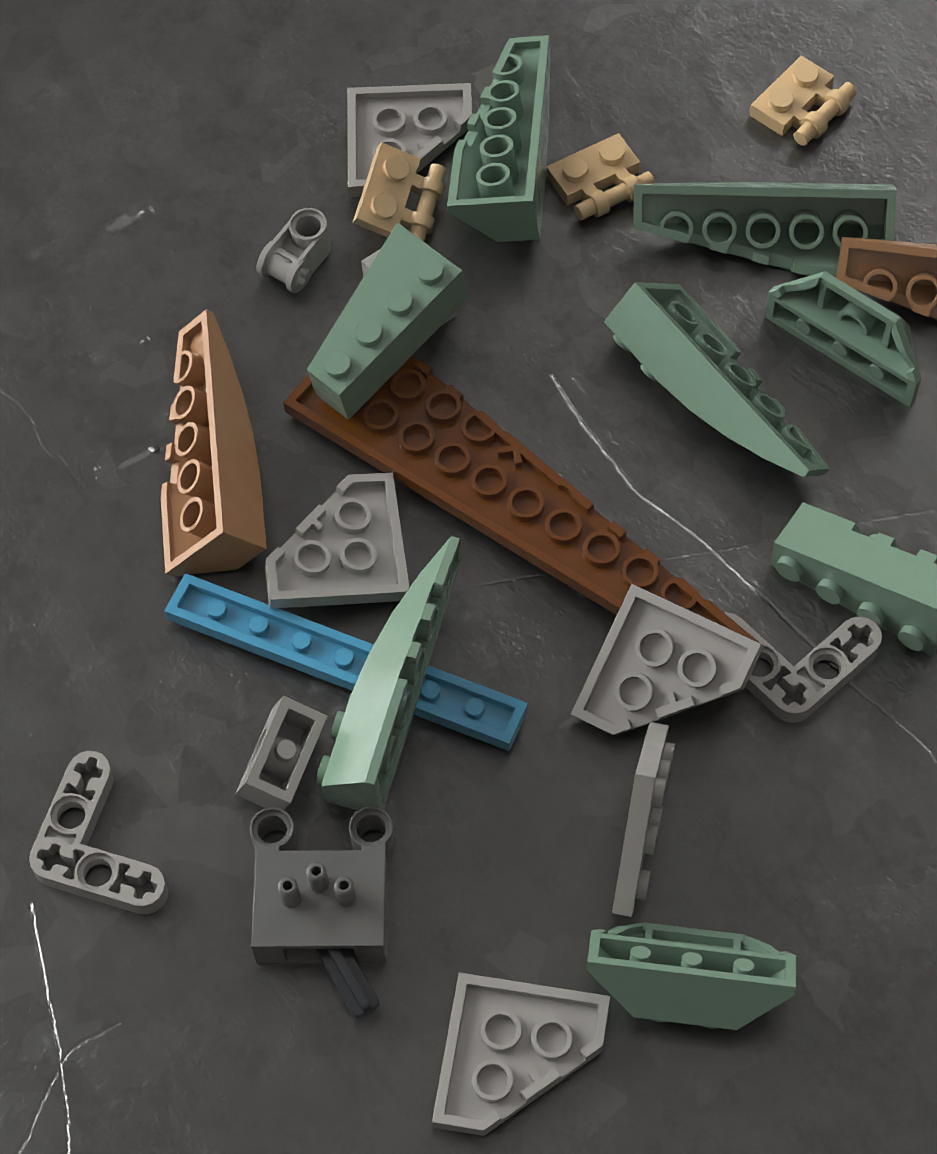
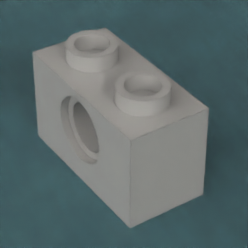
[235,695,327,810]

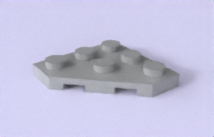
[347,83,472,197]
[265,473,410,609]
[571,584,764,736]
[612,722,675,917]
[432,972,610,1136]

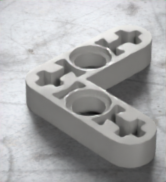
[724,612,882,723]
[29,751,168,915]

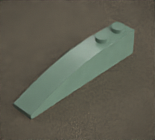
[447,35,550,242]
[633,182,897,276]
[604,282,830,477]
[317,536,462,810]

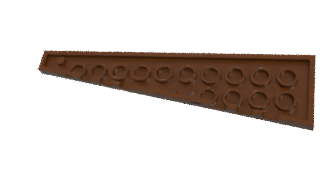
[283,356,759,643]

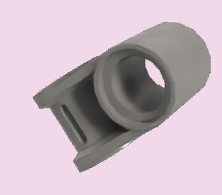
[256,208,331,293]

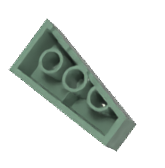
[307,222,469,420]
[770,502,937,657]

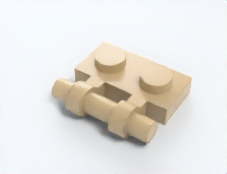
[750,55,857,146]
[546,133,655,221]
[353,142,446,242]

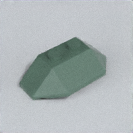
[765,271,922,407]
[586,922,796,1030]

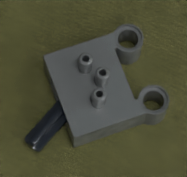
[249,806,396,1018]

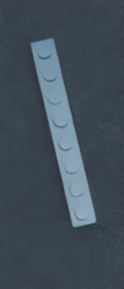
[164,573,528,751]

